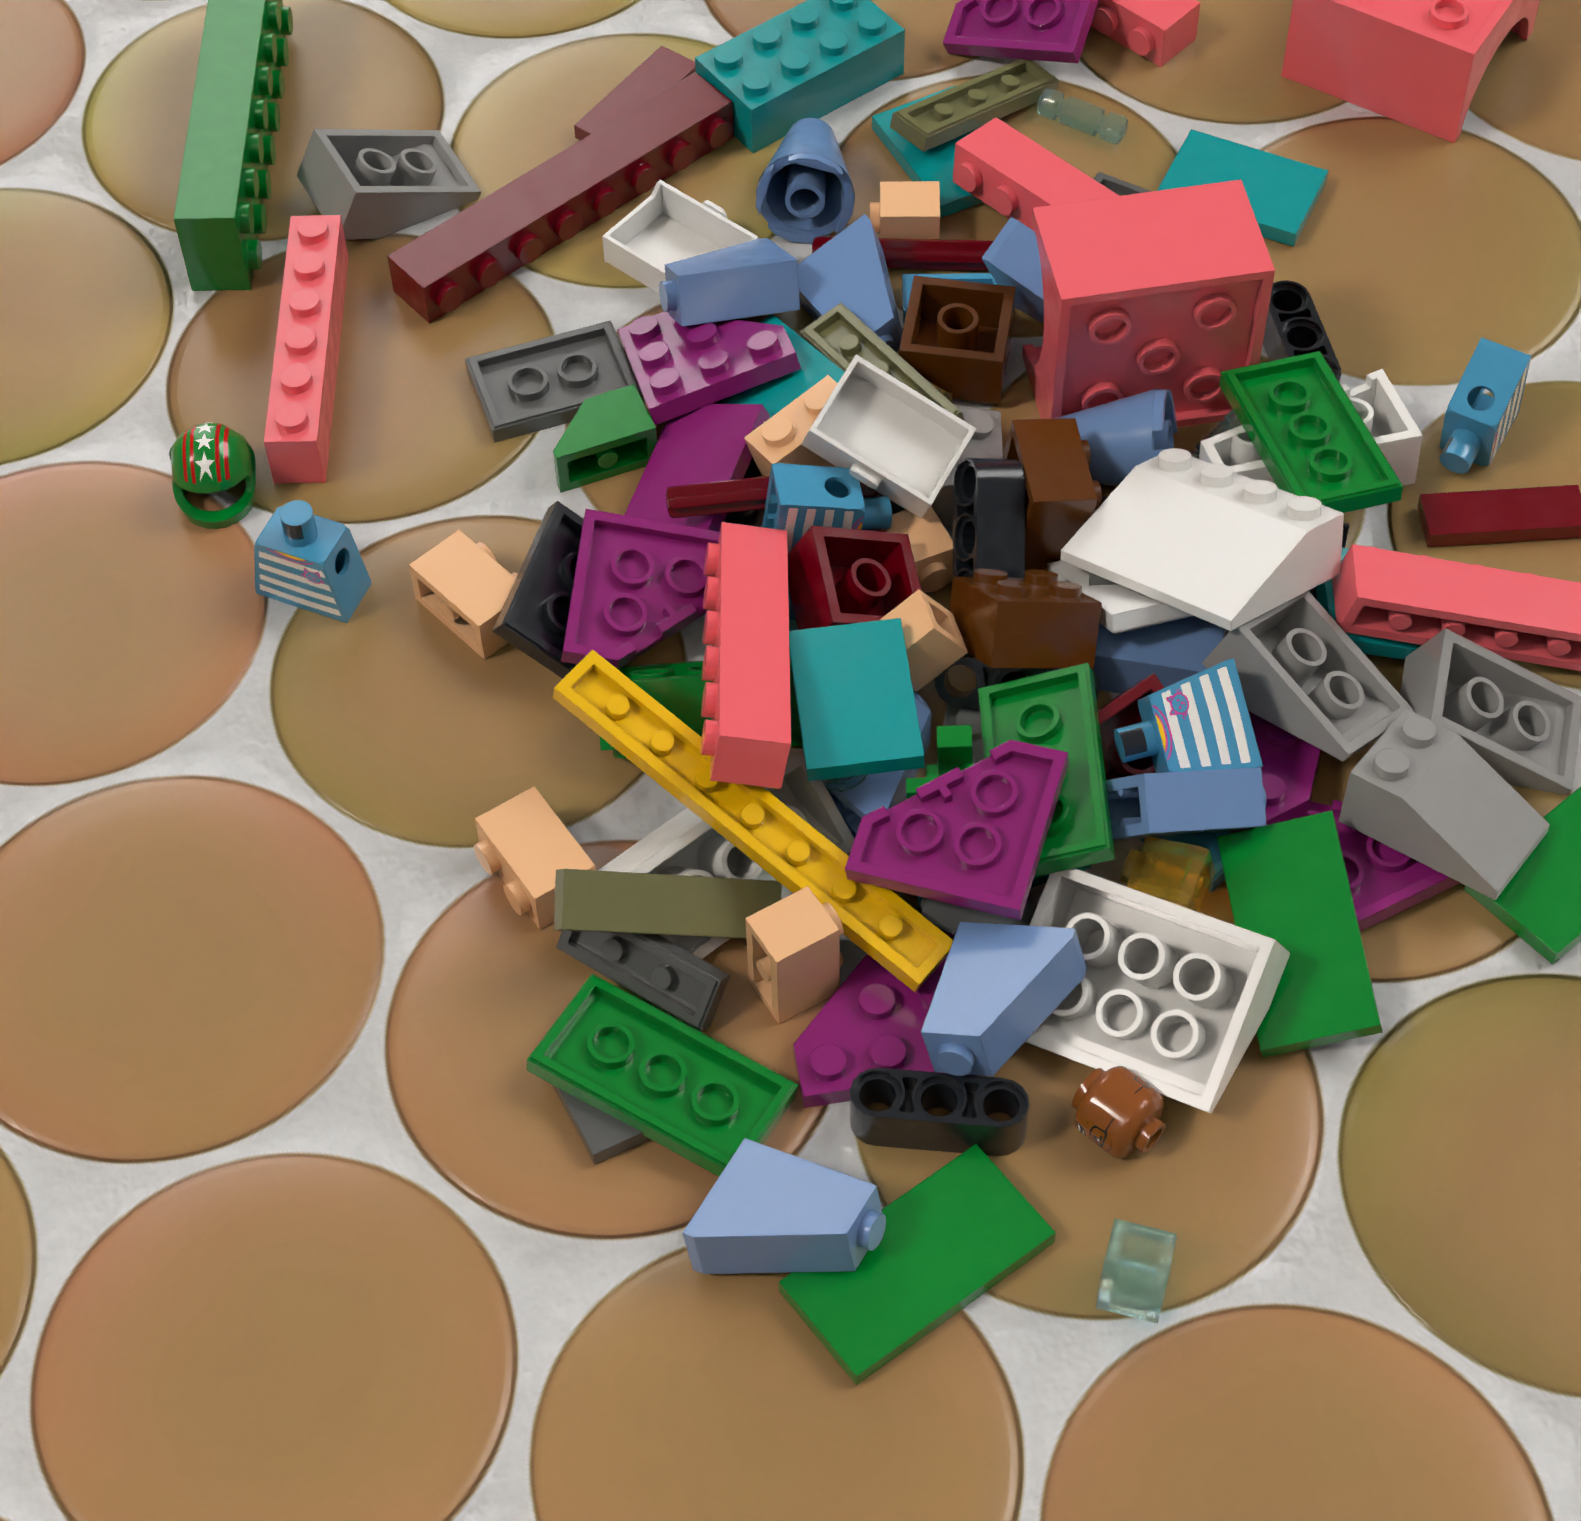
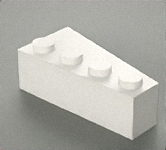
[1199,369,1423,488]

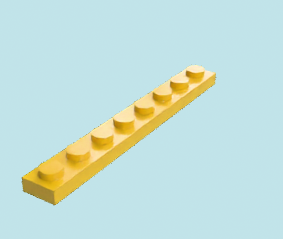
[553,650,953,993]

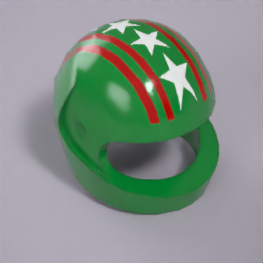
[169,422,256,529]

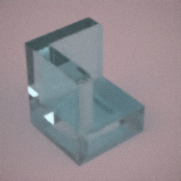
[1096,1218,1177,1324]

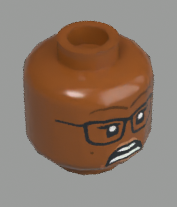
[1071,1066,1166,1158]

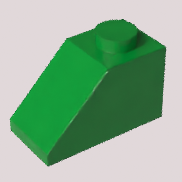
[553,384,657,493]

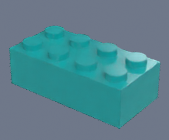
[695,0,905,153]

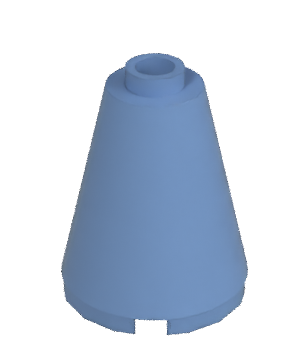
[756,118,855,244]
[1054,388,1177,487]

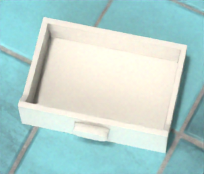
[602,180,759,293]
[801,354,976,518]

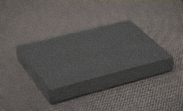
[465,320,642,443]

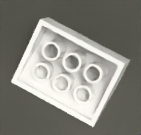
[1061,448,1344,631]
[1025,868,1290,1114]

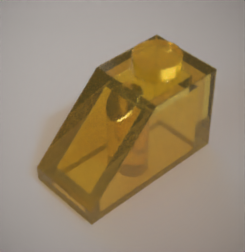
[1120,836,1216,913]

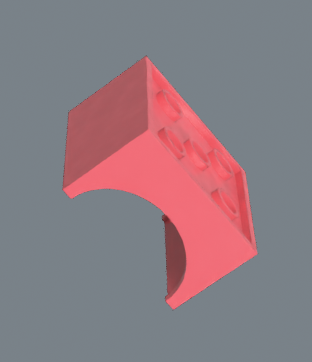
[1281,0,1540,143]
[1022,180,1275,428]

